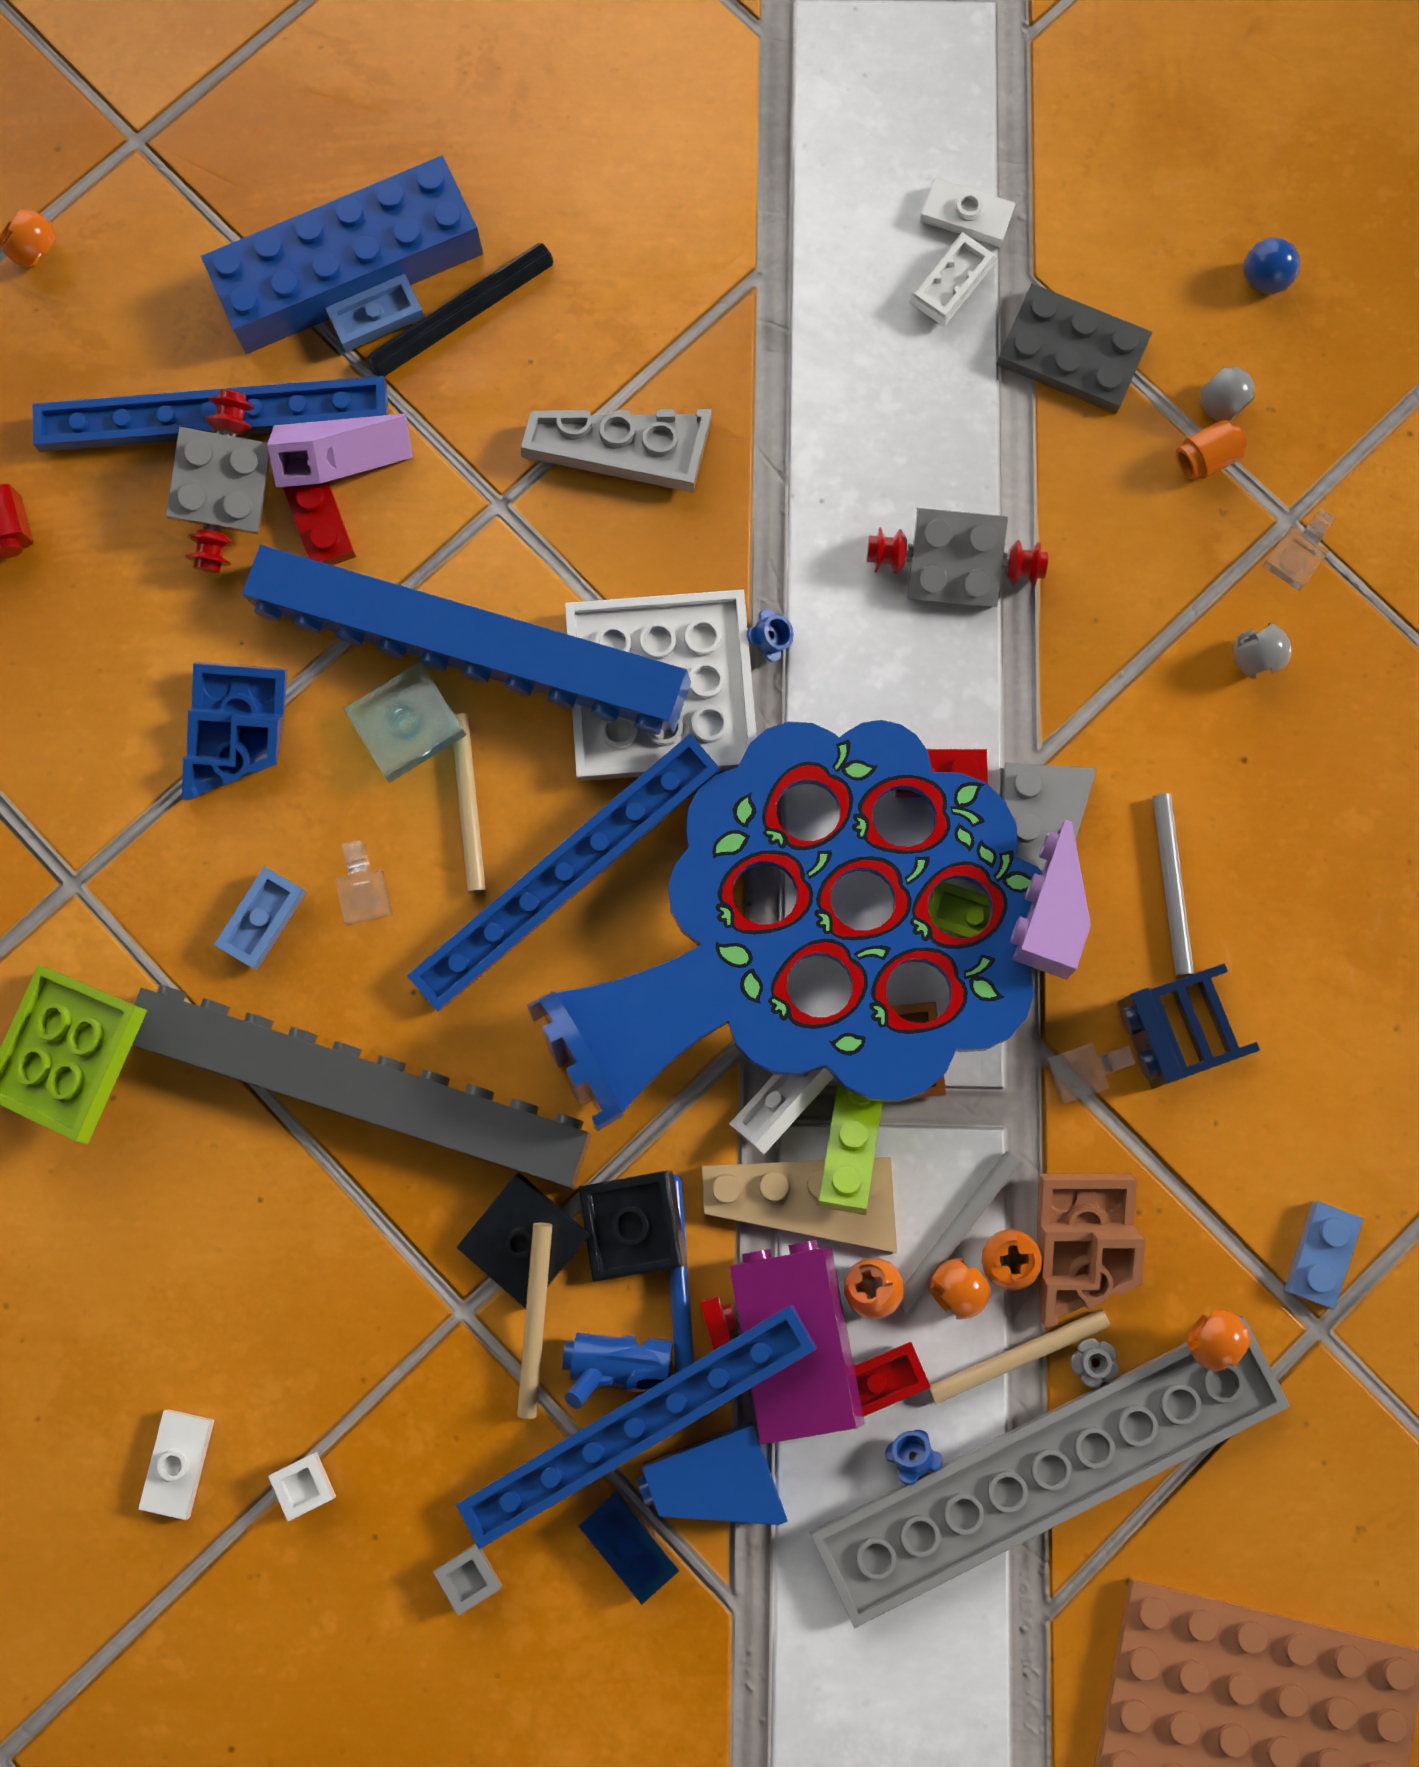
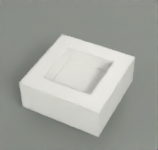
[268,1452,336,1522]

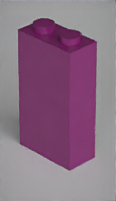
[730,1240,865,1445]

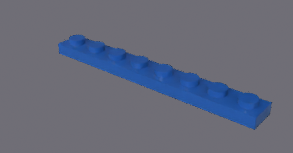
[33,376,389,452]
[407,734,720,1011]
[456,1304,817,1549]

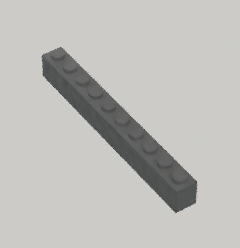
[132,984,591,1189]

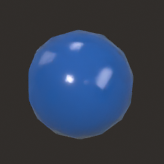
[1244,237,1300,294]

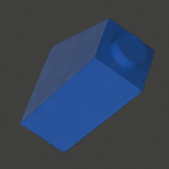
[637,1421,788,1525]

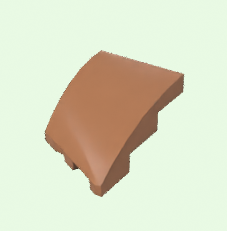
[1037,1173,1145,1327]

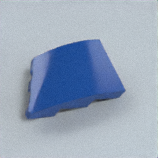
[182,662,288,800]

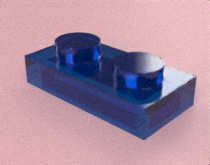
[578,1491,680,1605]

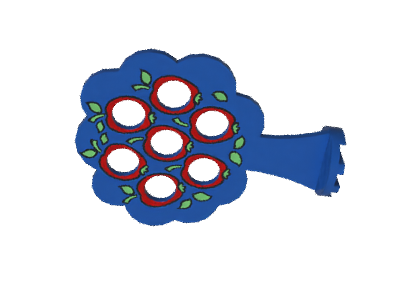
[527,720,1042,1131]

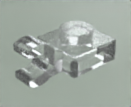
[1262,509,1336,591]
[335,840,393,925]
[1046,1043,1136,1104]

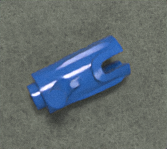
[562,1332,673,1409]

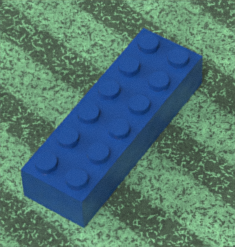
[201,155,483,354]

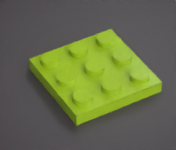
[0,965,147,1145]

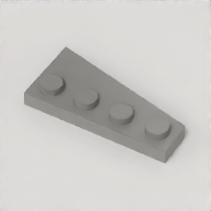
[520,409,712,492]
[1002,762,1096,871]

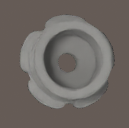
[1071,1338,1119,1388]

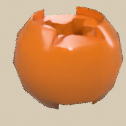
[0,209,56,267]
[981,1229,1042,1291]
[844,1258,904,1319]
[929,1258,991,1320]
[1186,1309,1251,1372]

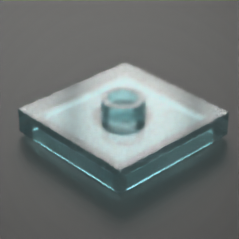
[344,662,467,783]

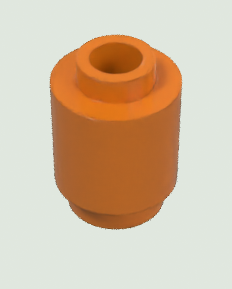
[1176,419,1246,480]

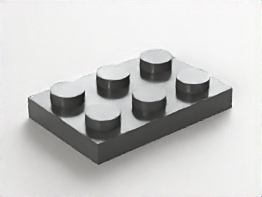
[996,283,1152,414]

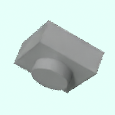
[433,1544,503,1616]

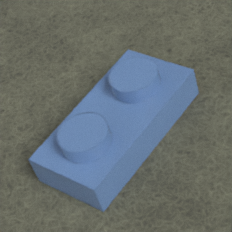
[325,273,425,352]
[214,866,307,971]
[1283,1201,1363,1310]

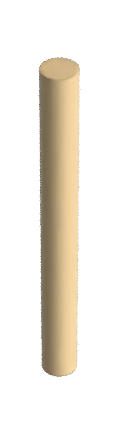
[450,713,486,894]
[517,1222,552,1419]
[928,1309,1110,1405]

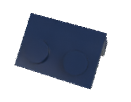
[1117,963,1260,1089]

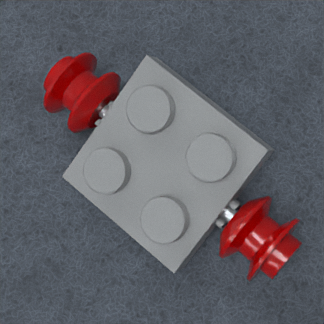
[166,390,270,573]
[866,508,1048,607]

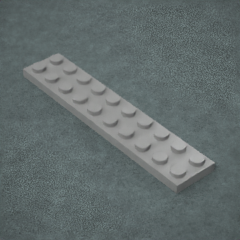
[810,1316,1291,1629]

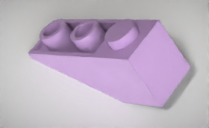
[267,413,413,487]
[1010,819,1091,980]

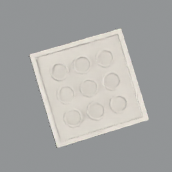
[565,589,757,781]

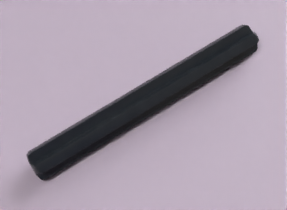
[367,243,553,377]

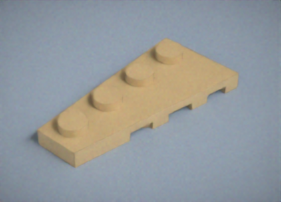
[702,1157,897,1253]

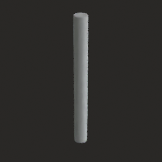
[1153,793,1194,977]
[898,1151,1021,1313]

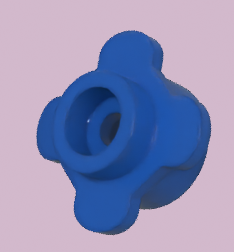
[747,609,794,662]
[885,1430,943,1485]

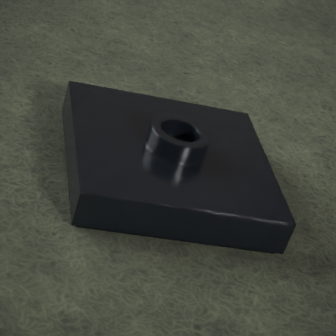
[578,1170,688,1282]
[456,1173,591,1308]

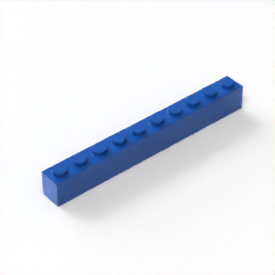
[242,544,691,735]

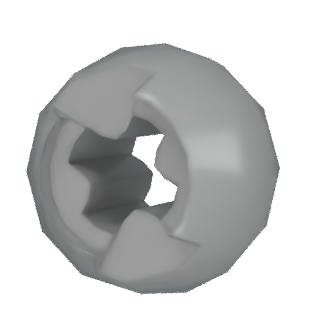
[1200,367,1256,421]
[1233,623,1292,679]

